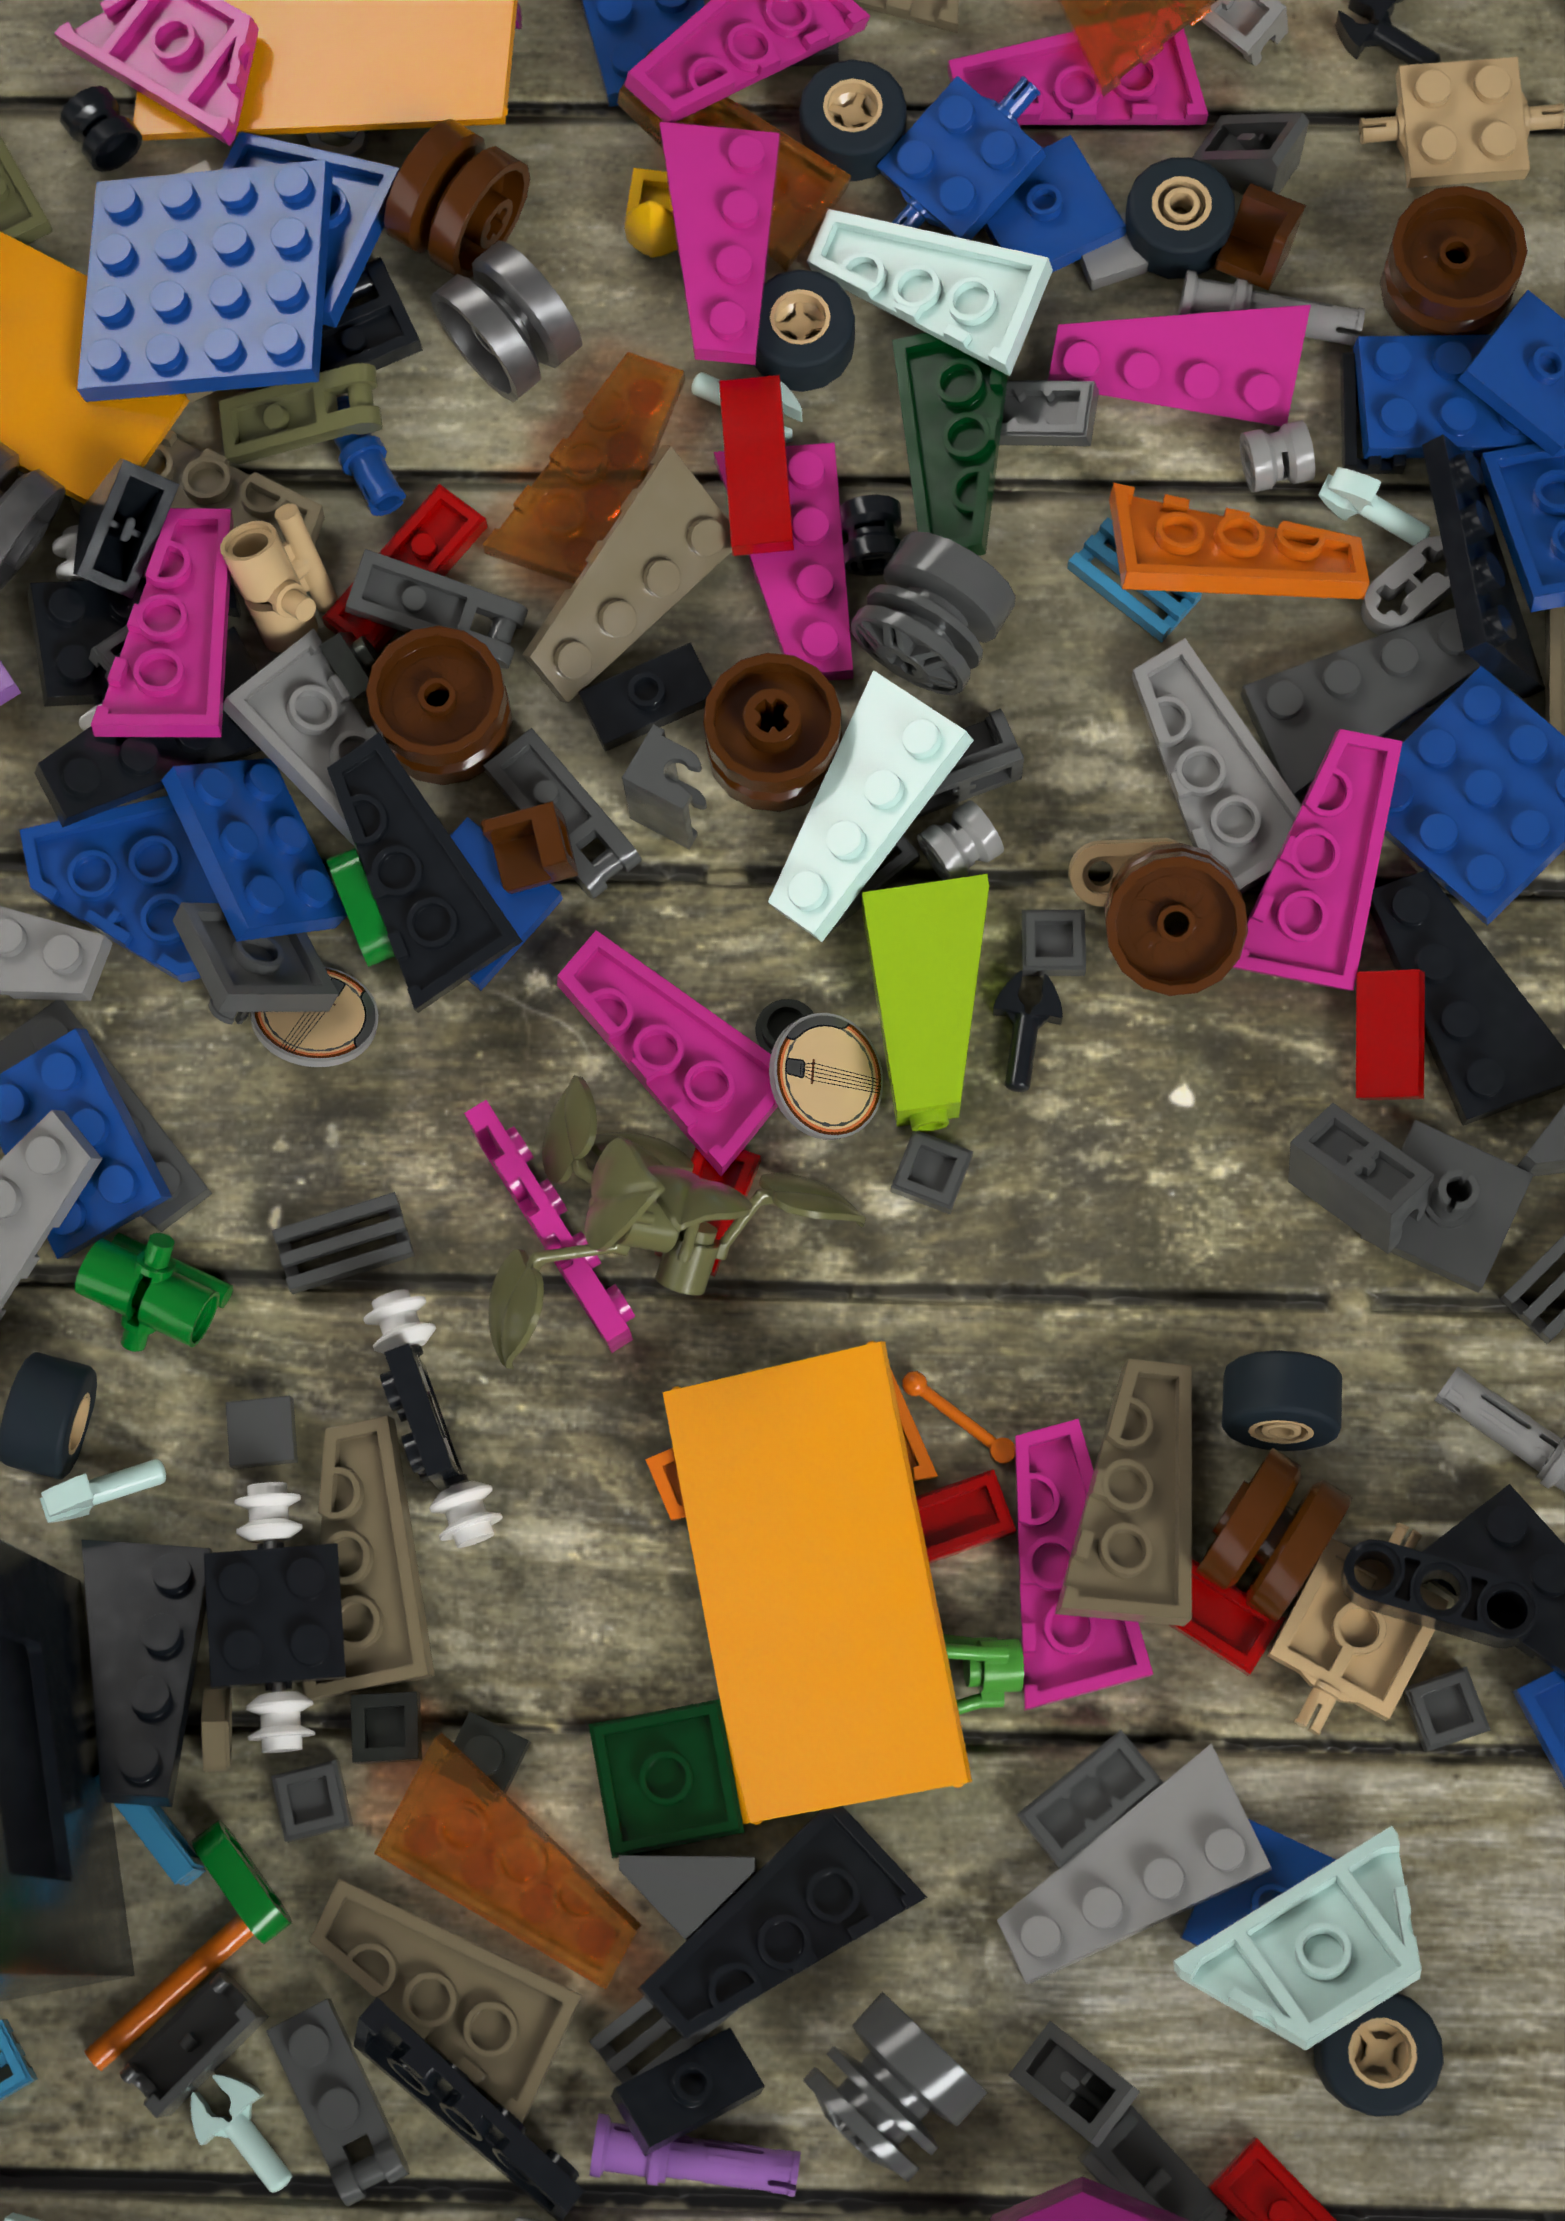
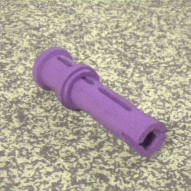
[590,2113,801,2197]

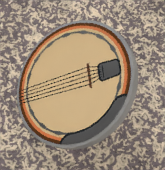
[250,966,379,1067]
[769,1013,883,1140]

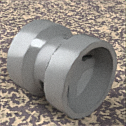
[1240,420,1315,493]
[917,800,1004,880]

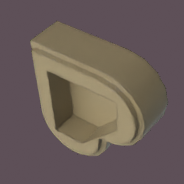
[201,1684,232,1772]

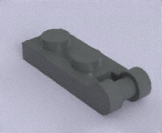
[345,549,528,669]
[483,728,642,899]
[266,1999,410,2206]

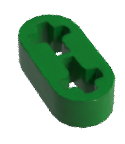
[326,848,395,967]
[191,1820,292,1944]

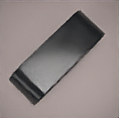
[1341,1539,1539,1649]

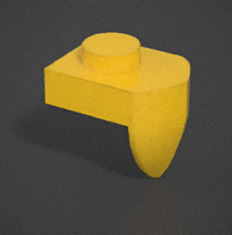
[624,168,678,258]

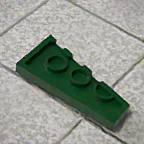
[892,333,1008,556]

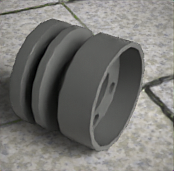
[851,531,1016,696]
[803,1992,988,2182]

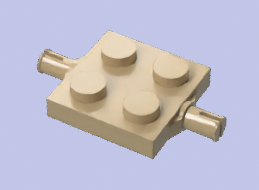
[1359,57,1565,188]
[1267,1523,1450,1736]

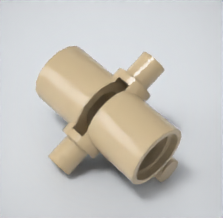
[220,503,339,653]

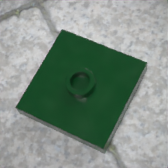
[589,1699,745,1859]

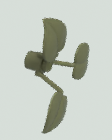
[488,1075,680,1370]
[591,1132,866,1296]

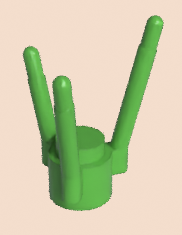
[943,1634,1024,1715]

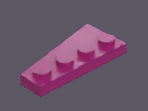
[624,0,870,123]
[947,7,1208,125]
[660,122,780,365]
[1048,305,1311,427]
[714,443,853,681]
[91,508,234,738]
[1233,729,1403,991]
[557,930,778,1176]
[464,1100,636,1353]
[1014,1419,1153,1711]

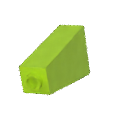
[862,874,989,1132]

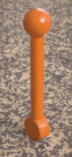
[902,1371,1015,1464]

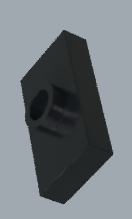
[578,642,713,752]
[611,2028,765,2156]

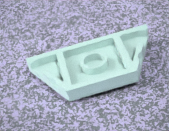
[1174,1826,1421,2051]

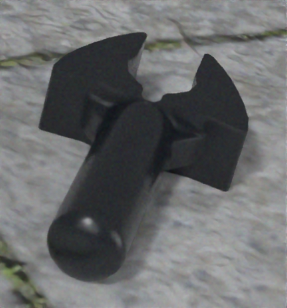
[1335,0,1441,65]
[993,971,1063,1092]

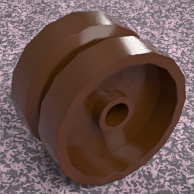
[384,119,530,278]
[1380,186,1527,336]
[366,626,513,785]
[703,653,842,812]
[1104,843,1248,996]
[1195,1448,1353,1623]

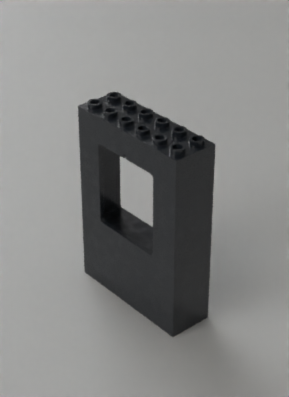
[0,1540,135,2001]

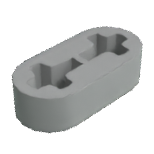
[1360,536,1452,635]

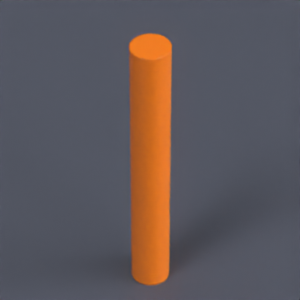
[84,1914,254,2071]

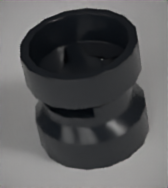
[60,86,142,172]
[840,495,902,576]

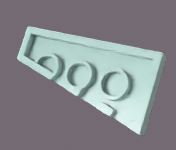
[807,209,1053,376]
[768,670,974,942]

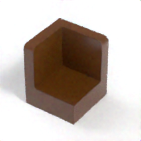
[1214,183,1306,291]
[481,801,579,894]

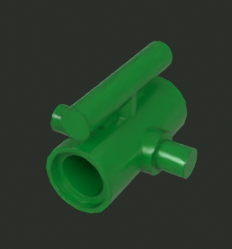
[75,1232,233,1352]

